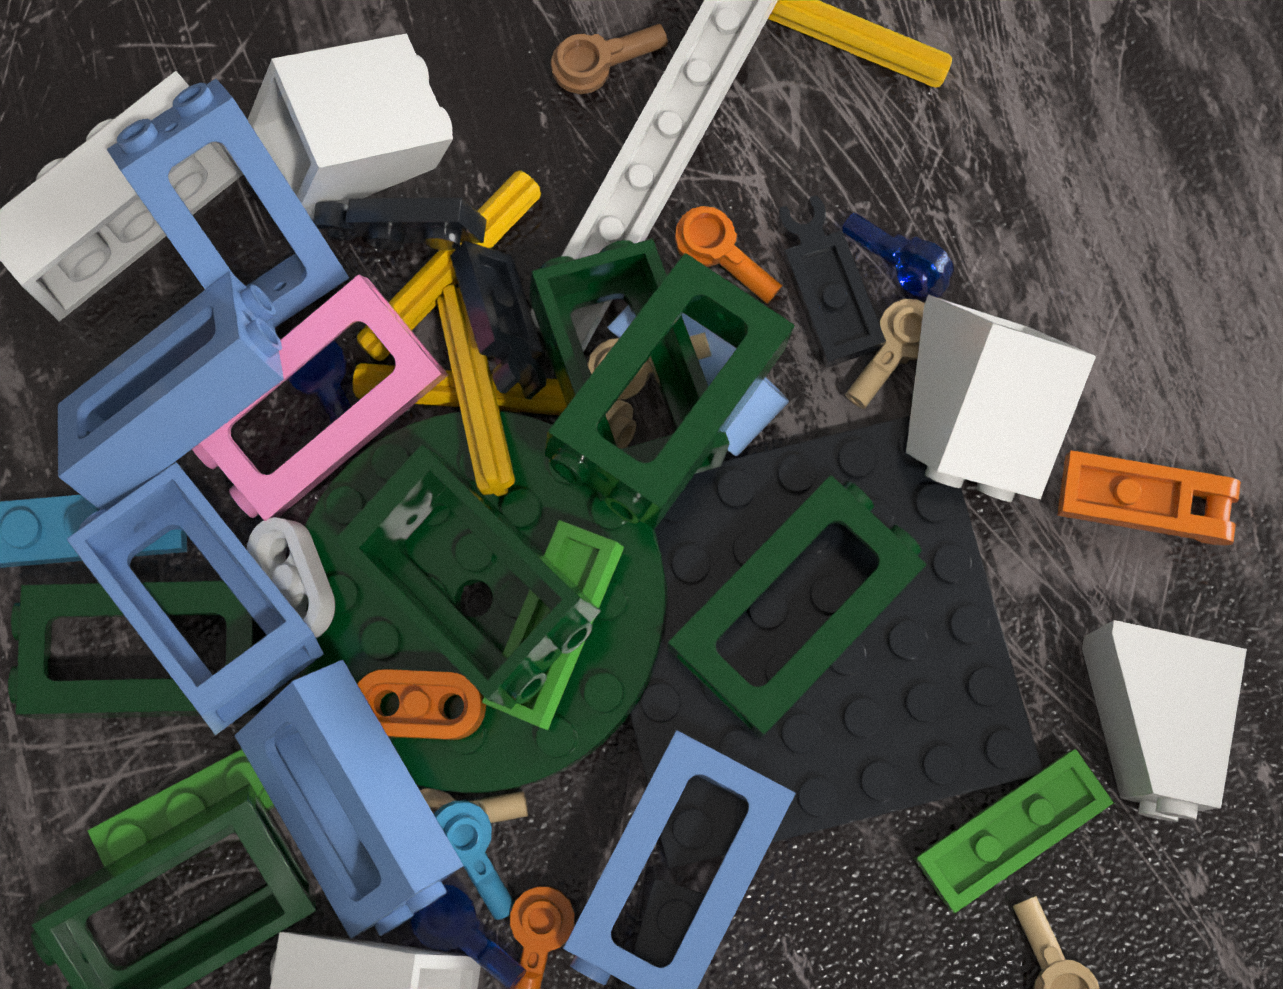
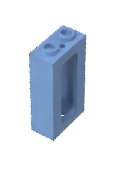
[106,79,349,327]
[58,271,284,510]
[67,462,324,735]
[235,660,464,939]
[563,730,796,989]

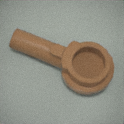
[551,24,668,94]

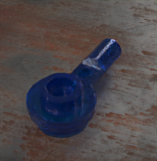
[842,212,954,298]
[288,340,351,423]
[411,884,527,989]

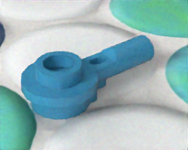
[434,800,514,920]

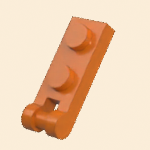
[1057,450,1241,545]

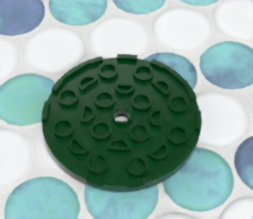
[299,412,668,793]

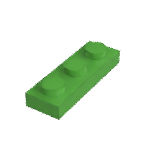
[482,520,624,730]
[87,749,275,867]
[914,749,1114,913]

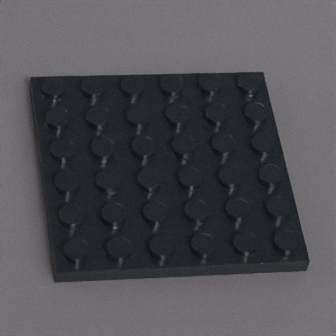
[630,416,1042,869]

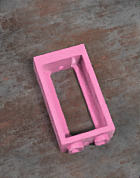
[192,275,448,521]

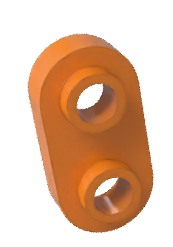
[357,669,486,740]

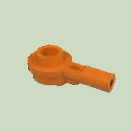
[674,206,783,304]
[510,886,575,989]

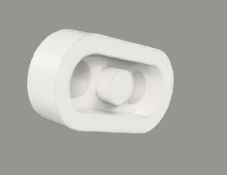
[247,517,335,638]

